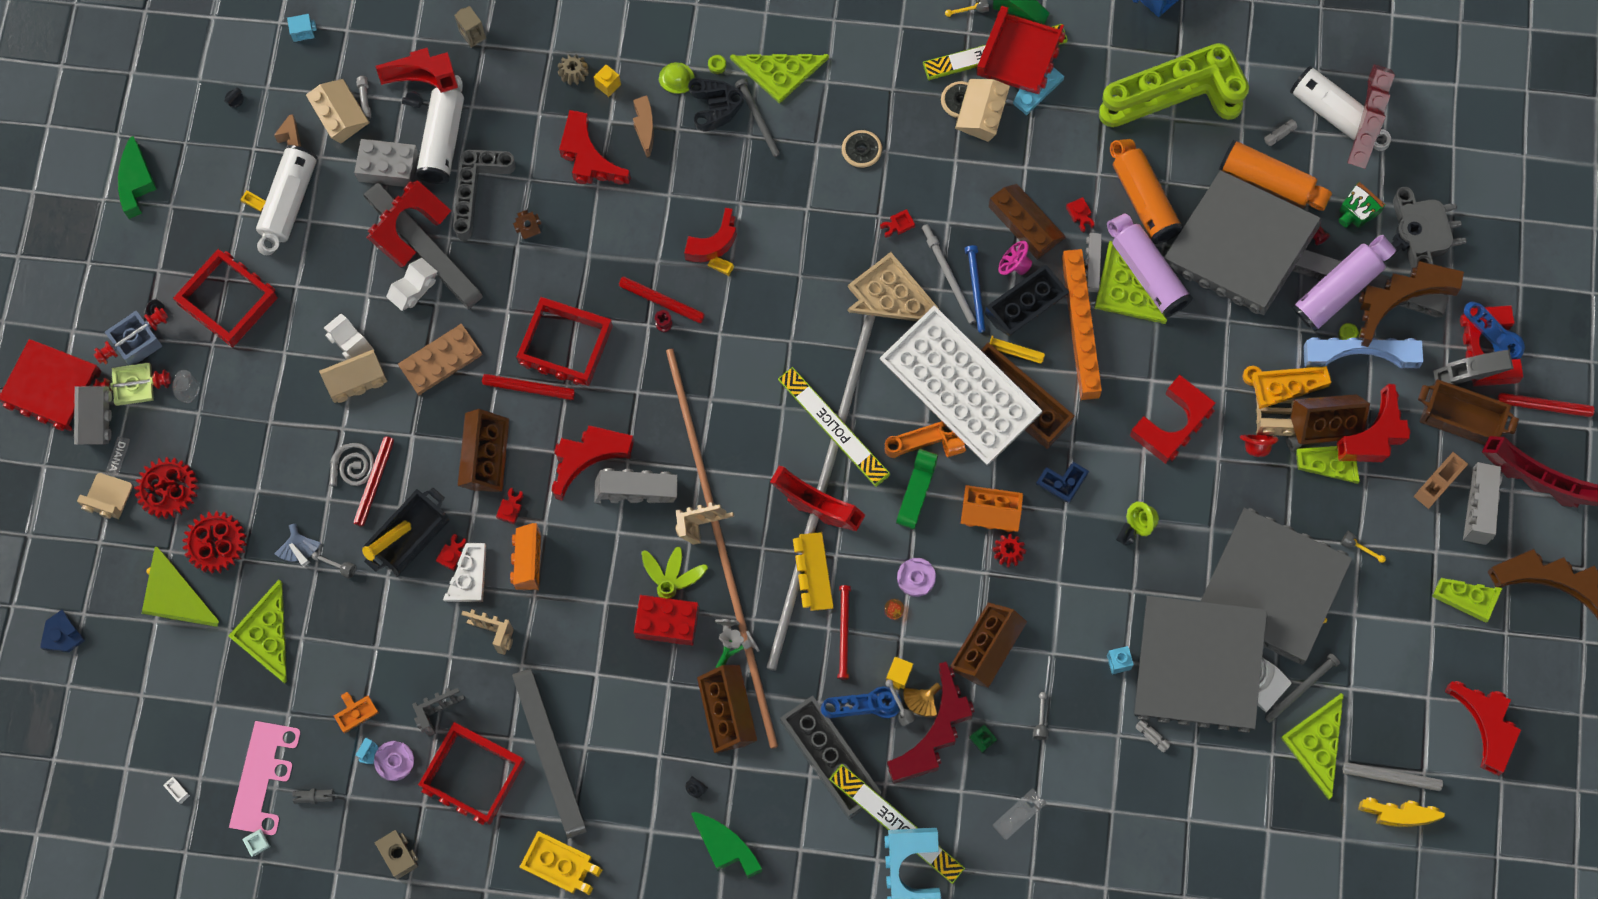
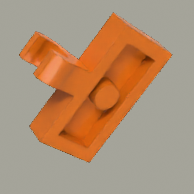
[334,692,379,734]

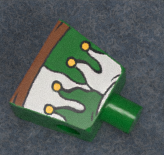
[1339,182,1386,228]

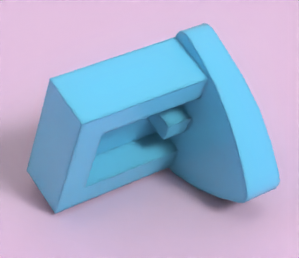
[356,738,379,764]

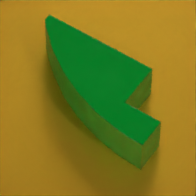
[992,0,1050,25]
[118,136,157,219]
[691,812,762,878]

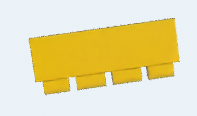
[793,533,833,611]

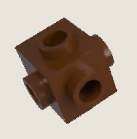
[513,210,541,239]

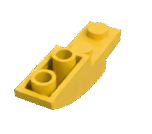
[1358,798,1445,827]

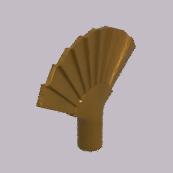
[903,683,942,717]

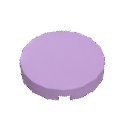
[897,558,936,597]
[374,741,414,781]

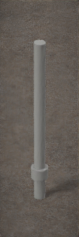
[922,224,976,324]

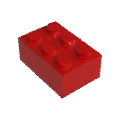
[634,595,699,646]

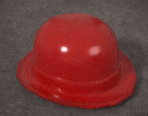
[1240,435,1279,457]

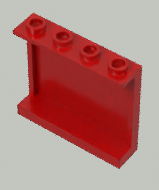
[977,6,1066,95]
[0,339,102,431]

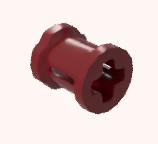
[1313,223,1330,246]
[654,310,673,332]

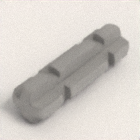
[1264,119,1298,146]
[1136,719,1170,752]

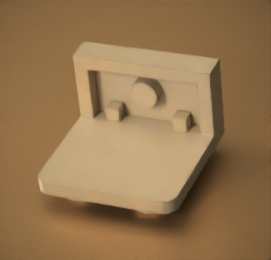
[77,473,133,519]

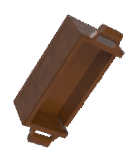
[1418,379,1519,445]

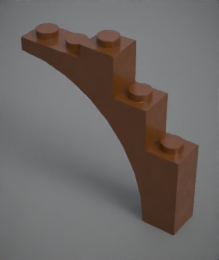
[1358,261,1464,347]
[1488,549,1598,619]

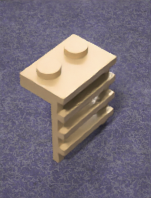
[1256,397,1296,436]
[676,502,734,545]
[462,609,514,655]

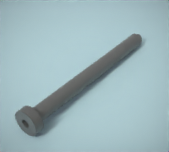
[735,79,780,157]
[1265,653,1340,723]

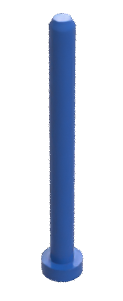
[965,245,985,333]

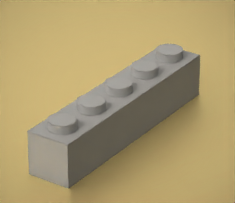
[1085,233,1101,292]

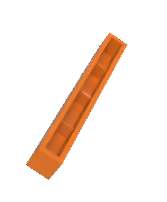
[1062,249,1102,400]

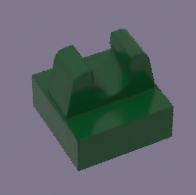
[969,725,997,753]

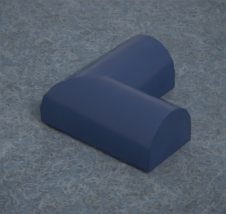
[1036,462,1089,504]

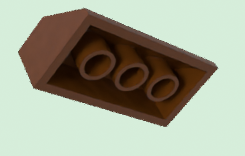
[989,184,1066,260]
[1291,394,1370,444]
[458,409,509,492]
[950,602,1027,688]
[697,665,757,753]

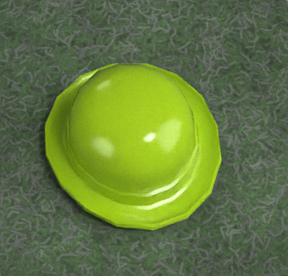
[659,62,695,94]
[1126,502,1159,537]

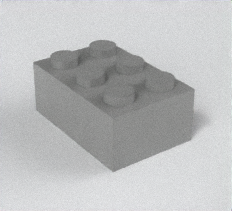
[354,139,419,187]

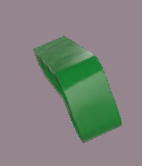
[896,449,938,529]

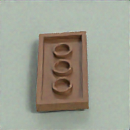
[398,323,482,396]

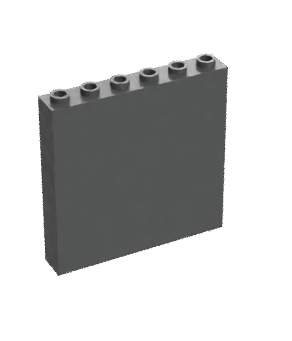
[1164,170,1321,315]
[1200,508,1352,665]
[1134,596,1267,733]

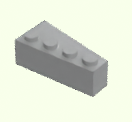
[1463,462,1503,545]
[594,468,677,503]

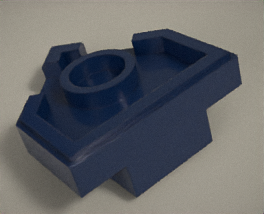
[40,610,85,652]

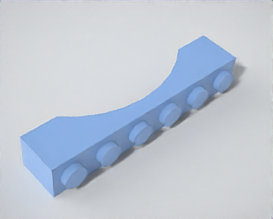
[1304,338,1423,368]

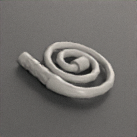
[329,443,374,486]

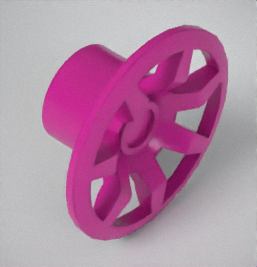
[998,241,1032,275]

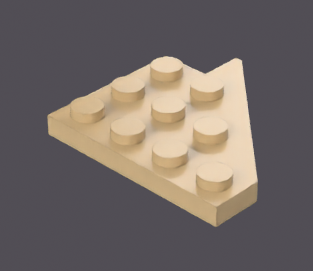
[848,252,939,321]

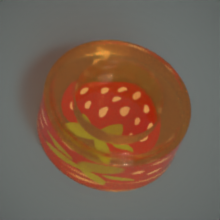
[884,599,904,619]

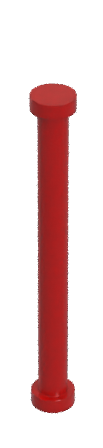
[837,585,851,680]

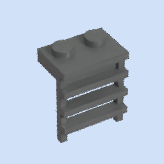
[412,688,465,736]

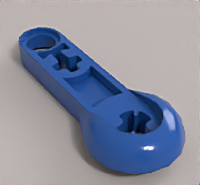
[1464,302,1525,360]
[820,686,901,718]

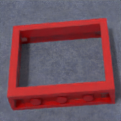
[173,249,278,348]
[516,297,613,386]
[418,722,525,825]

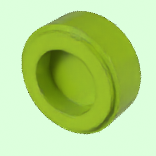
[708,55,726,74]
[1338,323,1359,340]

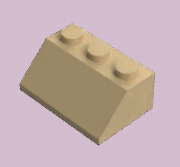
[306,79,370,144]
[955,79,1010,142]
[319,350,388,403]

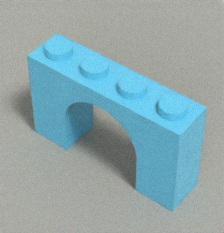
[885,828,941,899]

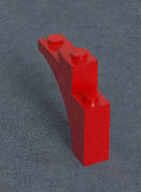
[375,48,458,93]
[559,110,631,185]
[1337,384,1410,462]
[551,425,634,501]
[770,466,865,532]
[1445,681,1521,776]

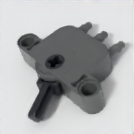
[1383,187,1467,269]

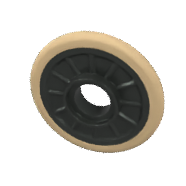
[941,81,968,118]
[842,130,882,168]

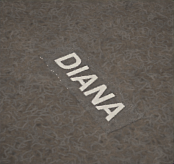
[105,437,130,476]

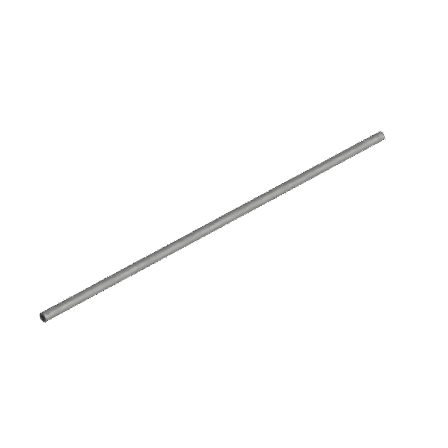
[766,315,875,671]

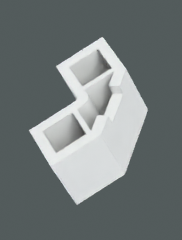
[386,258,438,311]
[324,314,375,360]

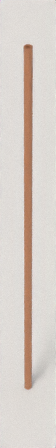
[666,349,778,749]

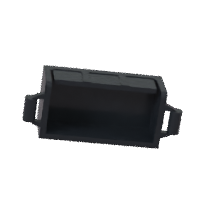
[364,488,450,577]

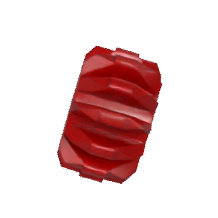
[993,534,1026,567]

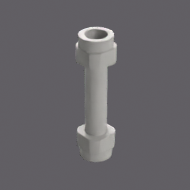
[356,76,372,120]

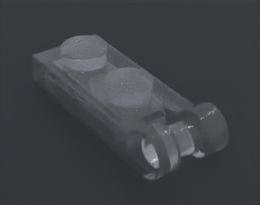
[992,788,1047,840]

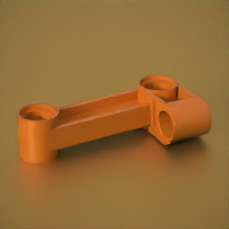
[885,421,966,458]

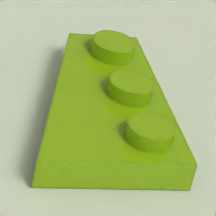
[1432,578,1502,623]

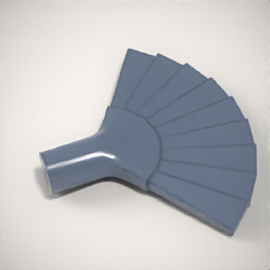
[274,524,321,562]

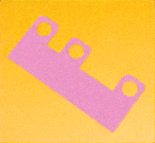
[229,721,300,835]

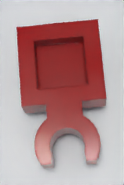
[1066,197,1094,232]
[880,209,915,238]
[496,488,523,524]
[436,534,467,571]

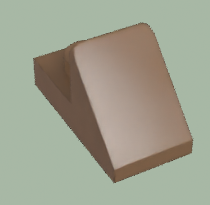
[274,114,301,147]

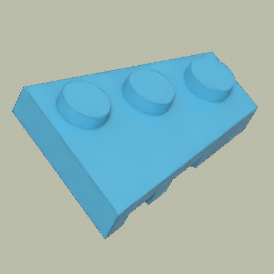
[1013,67,1064,116]

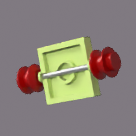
[93,363,171,406]

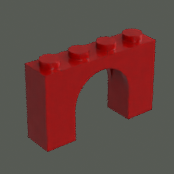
[366,181,452,267]
[1460,305,1523,386]
[1130,375,1216,464]

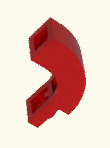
[684,208,737,262]

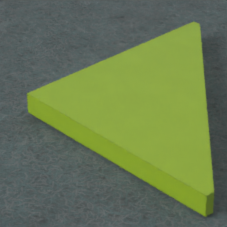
[730,54,829,104]
[1094,241,1167,324]
[141,547,219,627]
[229,580,287,683]
[1281,693,1344,799]

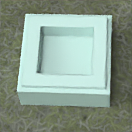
[243,829,271,857]

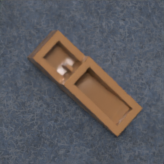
[633,95,654,157]
[1414,452,1468,509]

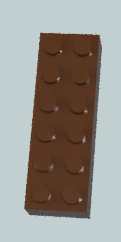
[981,342,1075,450]

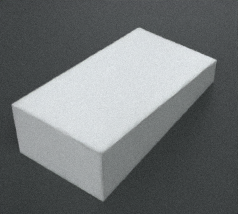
[289,543,310,567]
[163,777,190,804]

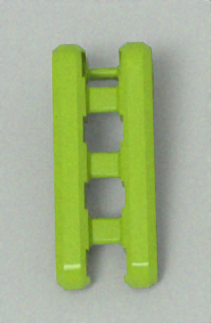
[1099,43,1249,127]

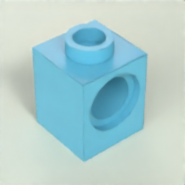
[287,14,317,42]
[1107,646,1134,674]

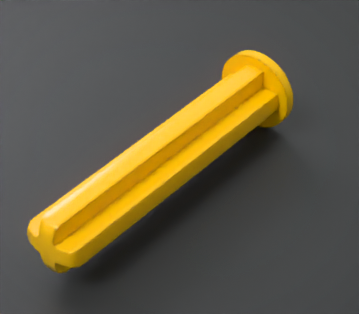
[990,335,1045,364]
[362,520,411,561]

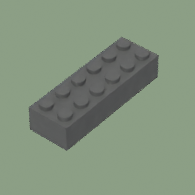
[780,696,882,820]

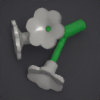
[715,619,760,668]

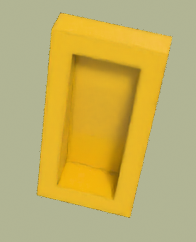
[240,190,266,212]
[708,257,734,276]

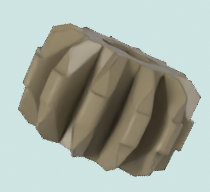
[558,54,589,85]

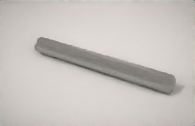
[1342,762,1443,791]

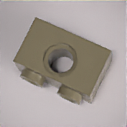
[454,6,486,48]
[374,830,418,880]

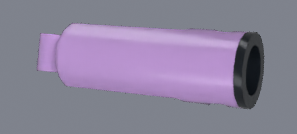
[1107,214,1193,318]
[1292,235,1396,332]

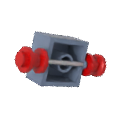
[93,307,168,365]

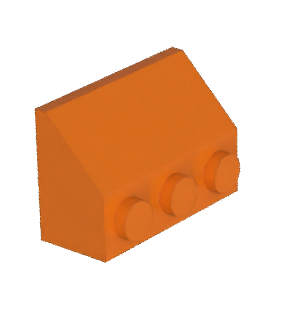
[960,485,1023,532]
[510,523,541,590]

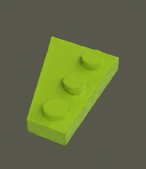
[1296,446,1360,484]

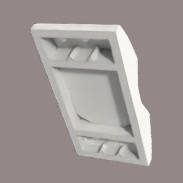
[1258,657,1291,712]

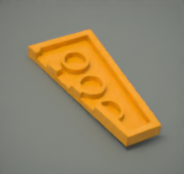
[1251,366,1331,409]

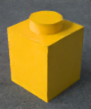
[594,65,621,97]
[886,657,913,690]

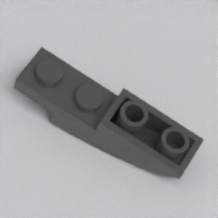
[1433,350,1514,385]

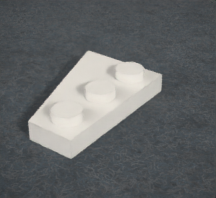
[443,543,487,602]

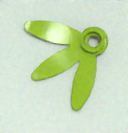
[642,547,708,599]

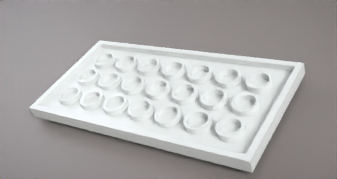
[880,306,1042,466]

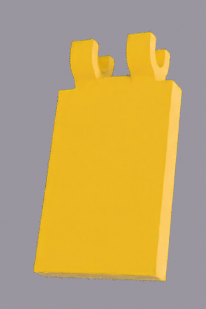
[520,831,603,896]

